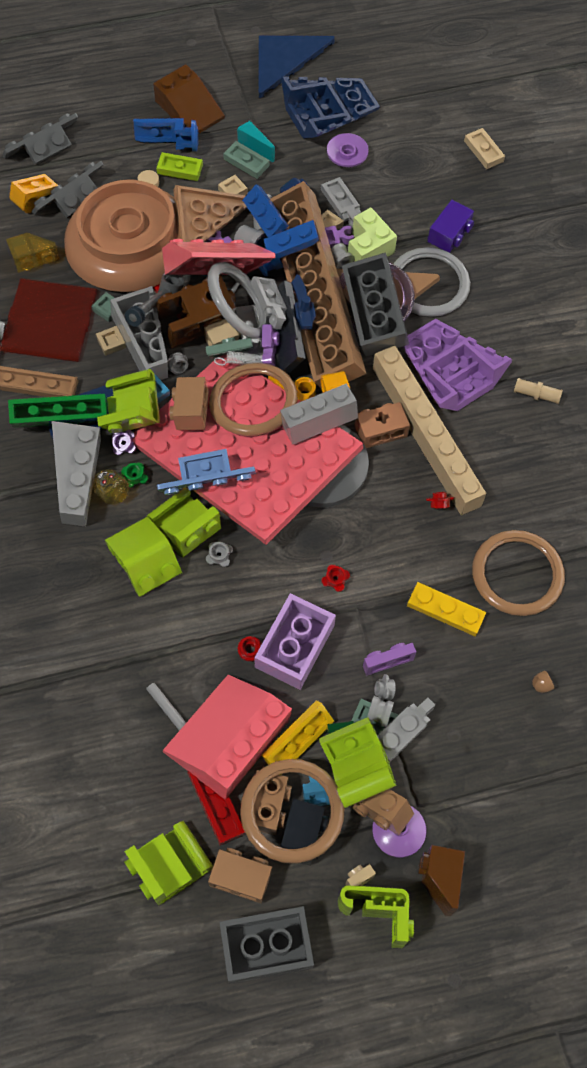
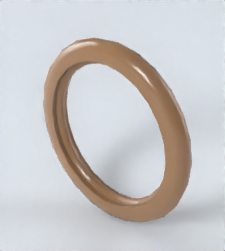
[209,363,297,436]
[472,530,565,616]
[240,759,344,863]

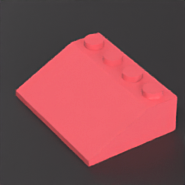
[162,239,276,275]
[163,675,292,800]

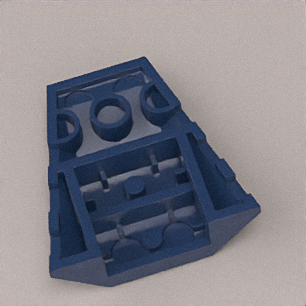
[281,76,380,138]

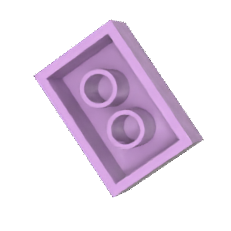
[255,593,336,690]

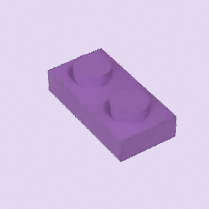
[363,643,416,676]

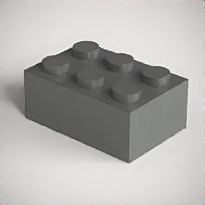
[219,906,314,984]

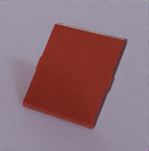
[0,278,97,362]

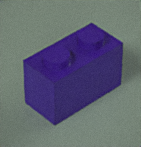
[427,200,474,253]

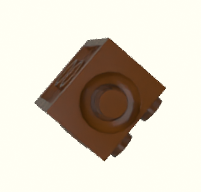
[157,276,236,349]

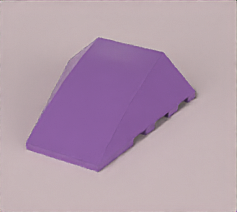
[402,319,512,411]

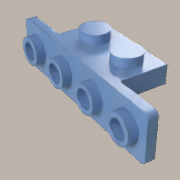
[157,449,256,495]

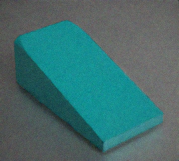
[237,121,275,162]

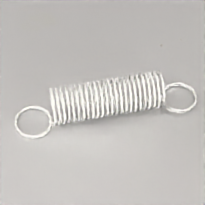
[214,351,263,366]

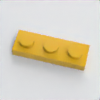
[407,582,486,637]
[261,701,334,775]

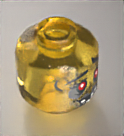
[93,469,129,505]

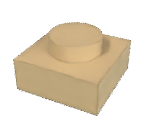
[345,864,376,886]

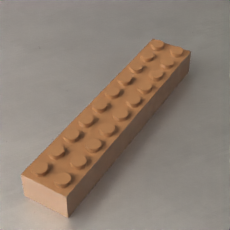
[270,181,366,389]

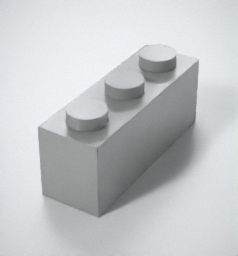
[280,383,358,445]

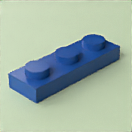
[242,184,289,237]

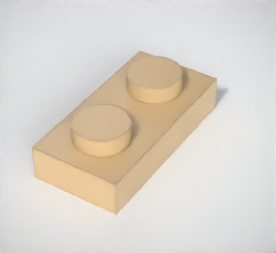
[464,128,505,169]

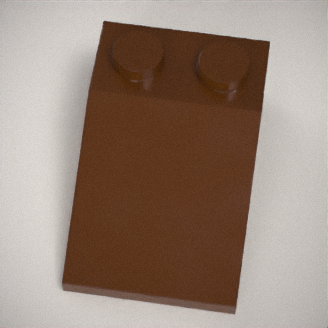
[153,64,225,134]

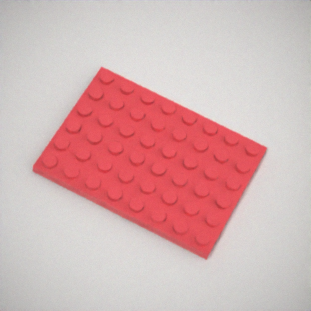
[133,355,363,545]

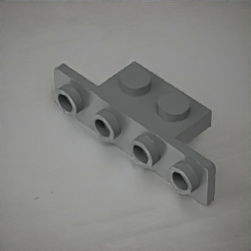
[2,113,78,165]
[32,161,104,218]

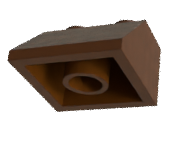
[418,845,465,916]

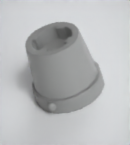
[234,225,268,249]

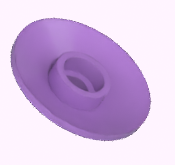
[327,133,369,167]
[372,806,426,858]

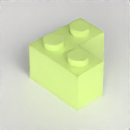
[348,208,397,262]

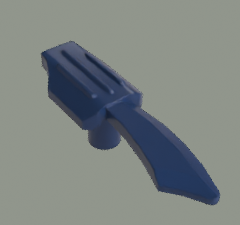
[291,274,316,329]

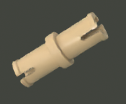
[514,378,563,404]

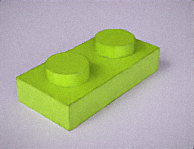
[156,152,203,181]

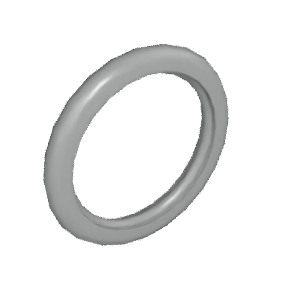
[391,247,471,317]
[207,262,270,339]

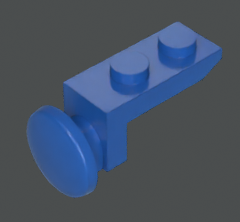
[133,118,198,152]
[258,220,319,277]

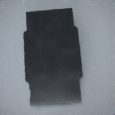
[274,281,305,375]

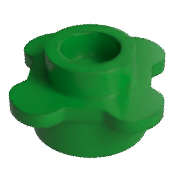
[121,463,148,488]

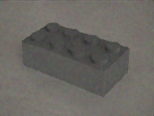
[342,252,409,357]

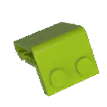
[97,369,160,433]
[147,488,221,558]
[105,516,182,597]
[319,717,396,808]
[124,821,213,906]
[338,885,414,948]

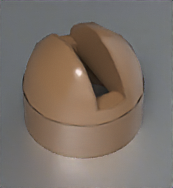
[532,671,554,693]

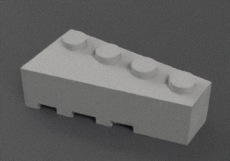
[110,286,168,380]
[52,421,101,526]

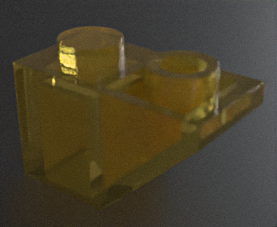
[6,233,60,273]

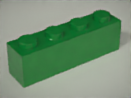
[8,394,108,428]

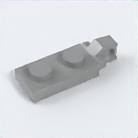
[321,177,361,229]
[250,276,287,329]
[377,698,435,763]

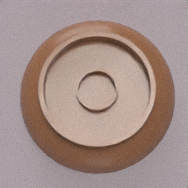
[64,180,178,292]

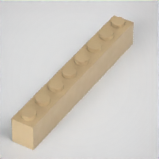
[373,346,486,515]

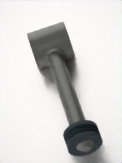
[125,273,184,327]

